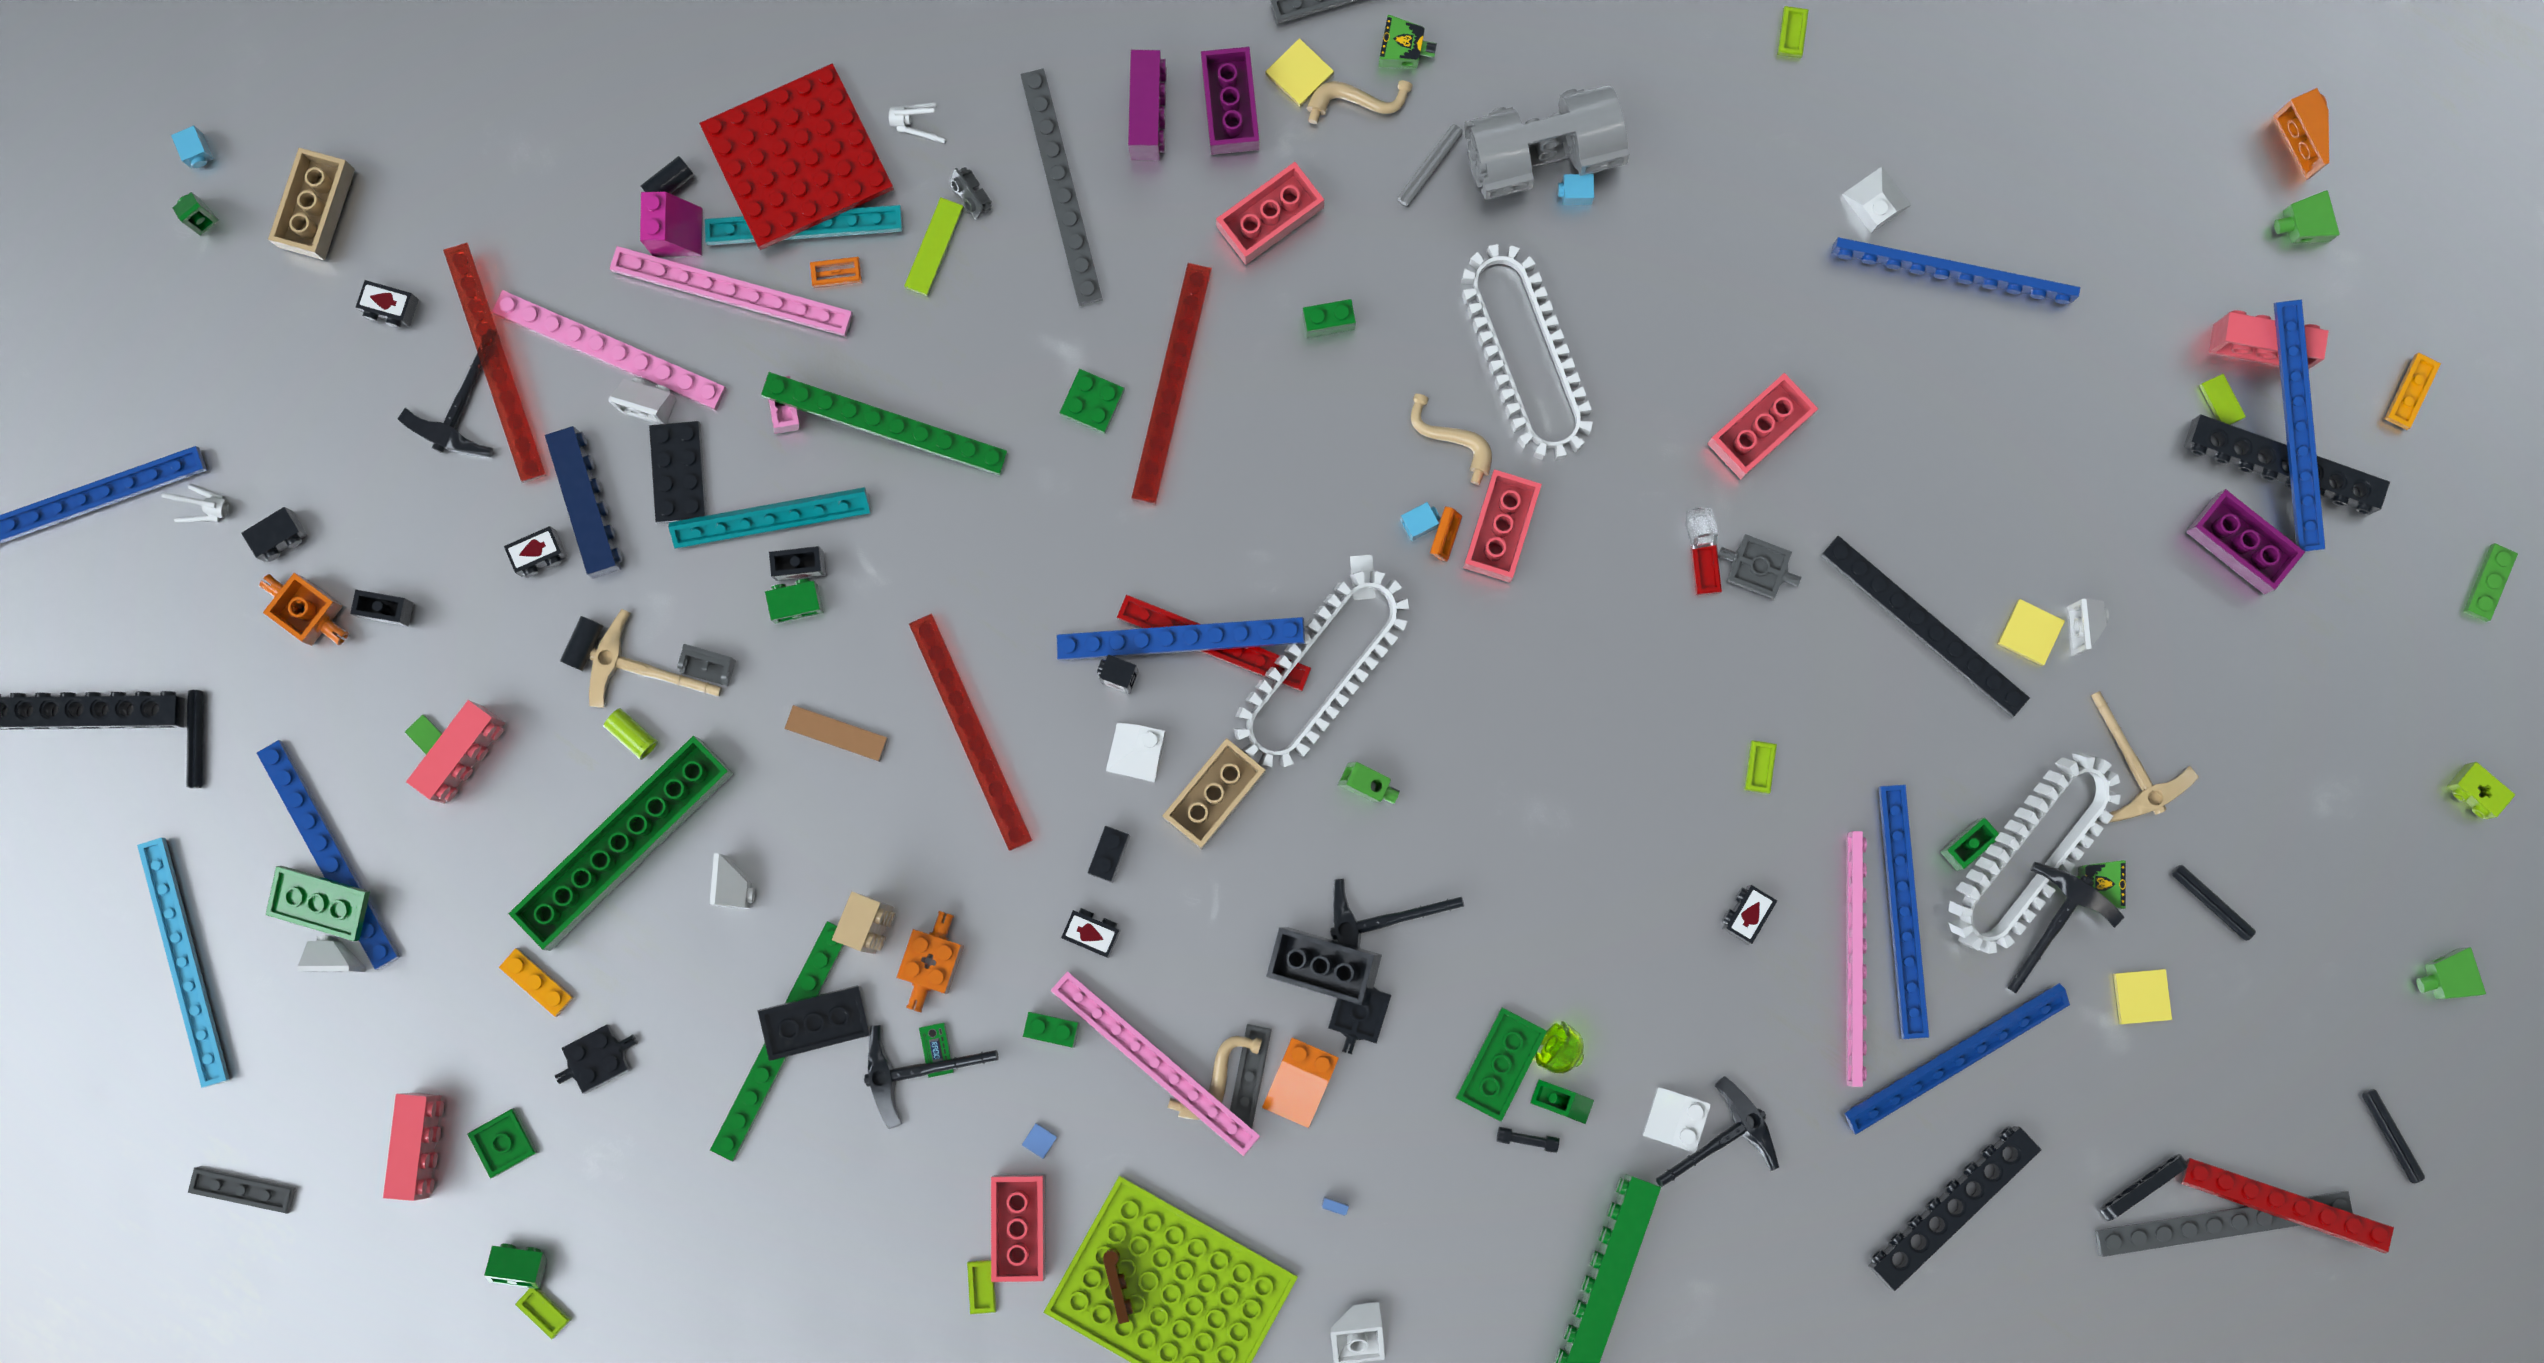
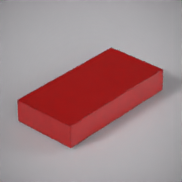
[1691,543,1722,595]

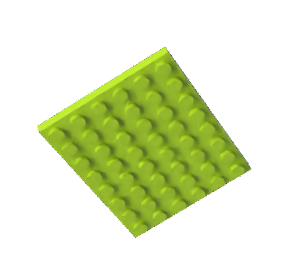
[1043,1175,1298,1363]

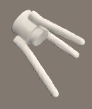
[889,102,946,143]
[161,484,229,523]

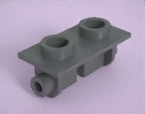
[949,167,992,220]

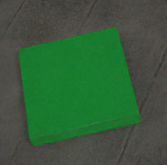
[467,1108,538,1179]

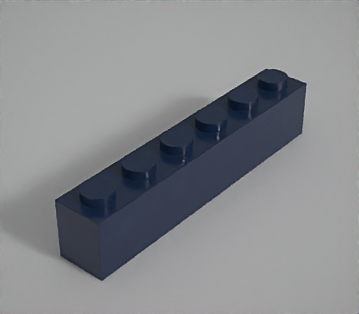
[545,426,622,579]

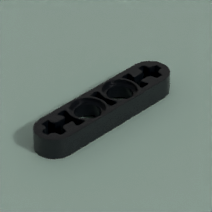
[2099,1154,2188,1221]

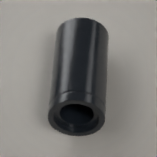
[640,156,694,194]
[560,616,604,671]

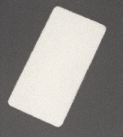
[1350,555,1376,600]

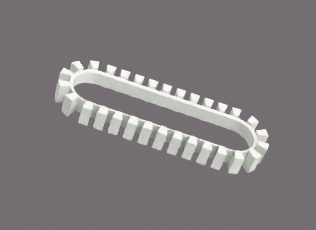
[1461,244,1593,461]
[1234,571,1409,767]
[1948,752,2121,954]

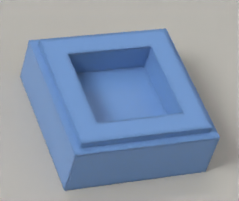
[1022,1123,1057,1159]
[1322,1197,1349,1216]

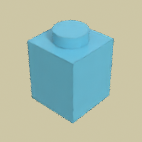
[171,126,214,169]
[1557,174,1594,205]
[1400,502,1440,541]

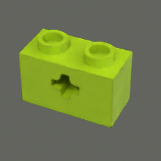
[2447,762,2515,819]

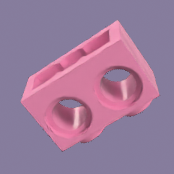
[765,376,799,434]

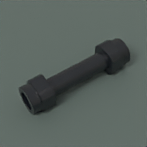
[1496,1127,1560,1153]

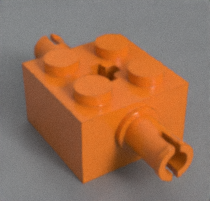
[259,573,349,646]
[896,911,964,1013]

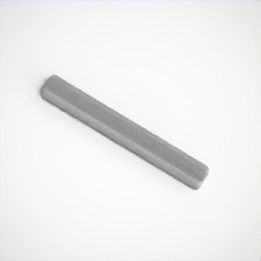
[1398,124,1463,206]

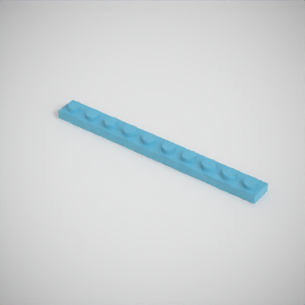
[137,837,230,1088]

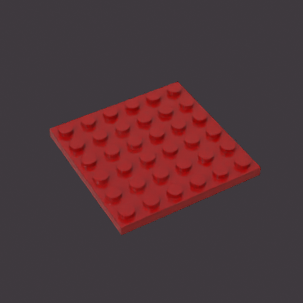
[699,63,894,250]

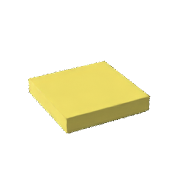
[1265,38,1334,107]
[1997,599,2065,666]
[2113,969,2172,1024]

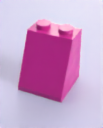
[640,192,703,257]

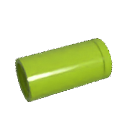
[603,708,658,760]

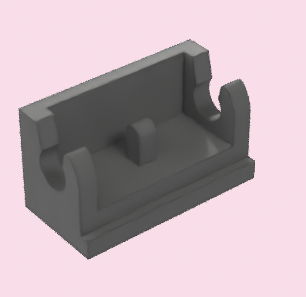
[677,644,736,686]

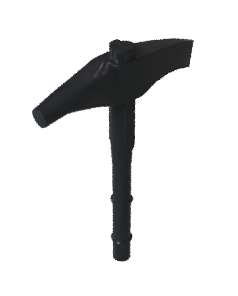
[397,329,497,457]
[2008,862,2125,993]
[1330,879,1464,948]
[864,1025,999,1129]
[1656,1076,1779,1187]

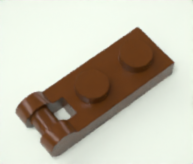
[1103,1248,1134,1324]

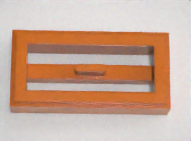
[810,257,862,288]
[1430,506,1462,562]

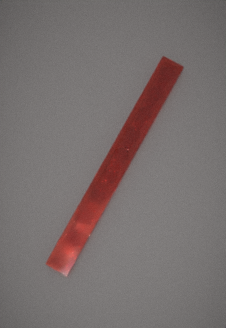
[443,243,546,483]
[1131,263,1212,505]
[909,613,1033,851]

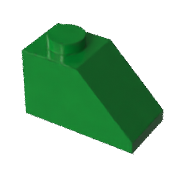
[172,192,219,236]
[1530,1079,1594,1124]

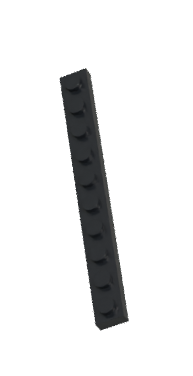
[1821,535,2030,717]

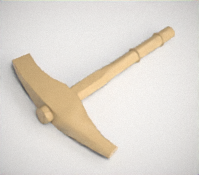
[589,609,722,708]
[2091,691,2199,823]

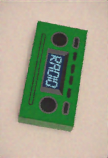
[919,1023,954,1078]

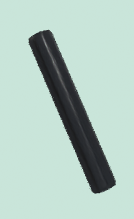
[186,690,203,789]
[2172,865,2256,941]
[2362,1089,2425,1183]

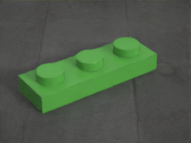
[2463,543,2518,622]

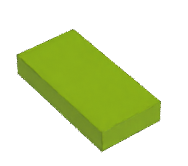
[1777,6,1809,58]
[2199,374,2246,425]
[1744,740,1777,794]
[967,1260,997,1314]
[515,1288,572,1339]

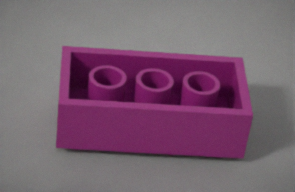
[1201,47,1259,155]
[1128,50,1167,161]
[2186,489,2305,595]

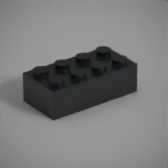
[1266,927,1382,1005]

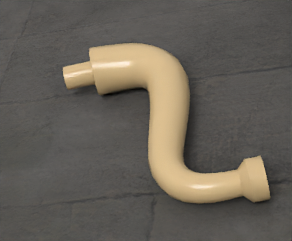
[1307,80,1413,124]
[1411,393,1492,485]
[1167,1036,1262,1120]

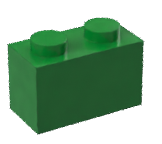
[1302,299,1356,338]
[765,578,824,624]
[1940,817,1999,871]
[1023,1012,1080,1048]
[484,1243,547,1290]

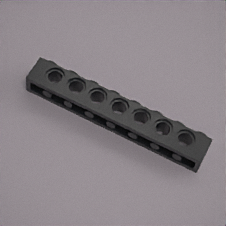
[2184,414,2390,515]
[0,691,185,730]
[1868,1126,2042,1291]

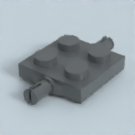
[1718,534,1801,599]

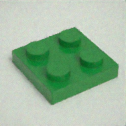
[1059,369,1125,434]

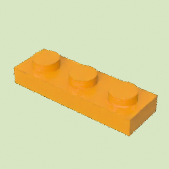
[2384,353,2441,430]
[499,948,574,1017]

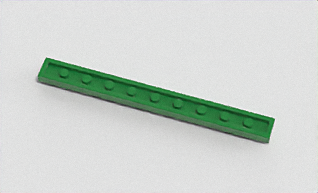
[761,372,1007,475]
[710,921,844,1162]

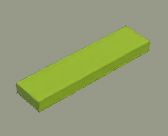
[904,197,964,297]

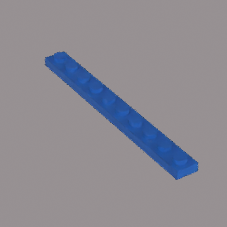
[1831,237,2080,304]
[2273,299,2325,551]
[0,446,207,544]
[1057,617,1305,661]
[257,740,400,970]
[1878,785,1929,1039]
[1844,983,2070,1135]

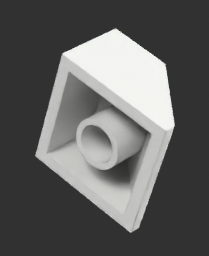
[609,378,676,424]
[1643,1087,1711,1153]

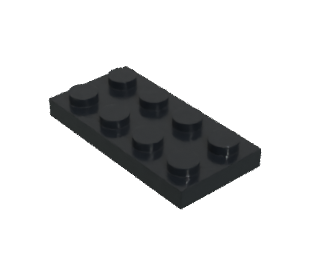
[649,421,707,524]
[757,985,870,1061]

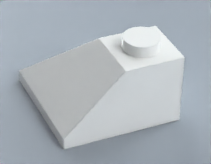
[1842,167,1911,233]
[2067,599,2109,656]
[1106,723,1166,782]
[710,853,755,908]
[298,936,366,972]
[1330,1302,1385,1363]

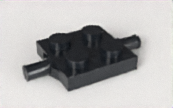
[1328,972,1391,1054]
[555,1025,638,1094]

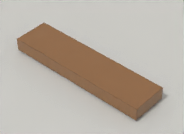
[784,705,888,762]

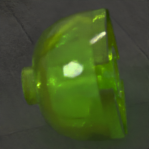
[1535,1021,1584,1074]

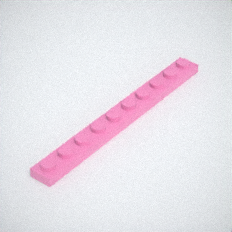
[610,246,853,337]
[492,290,726,410]
[1847,831,1867,1087]
[1051,971,1260,1157]

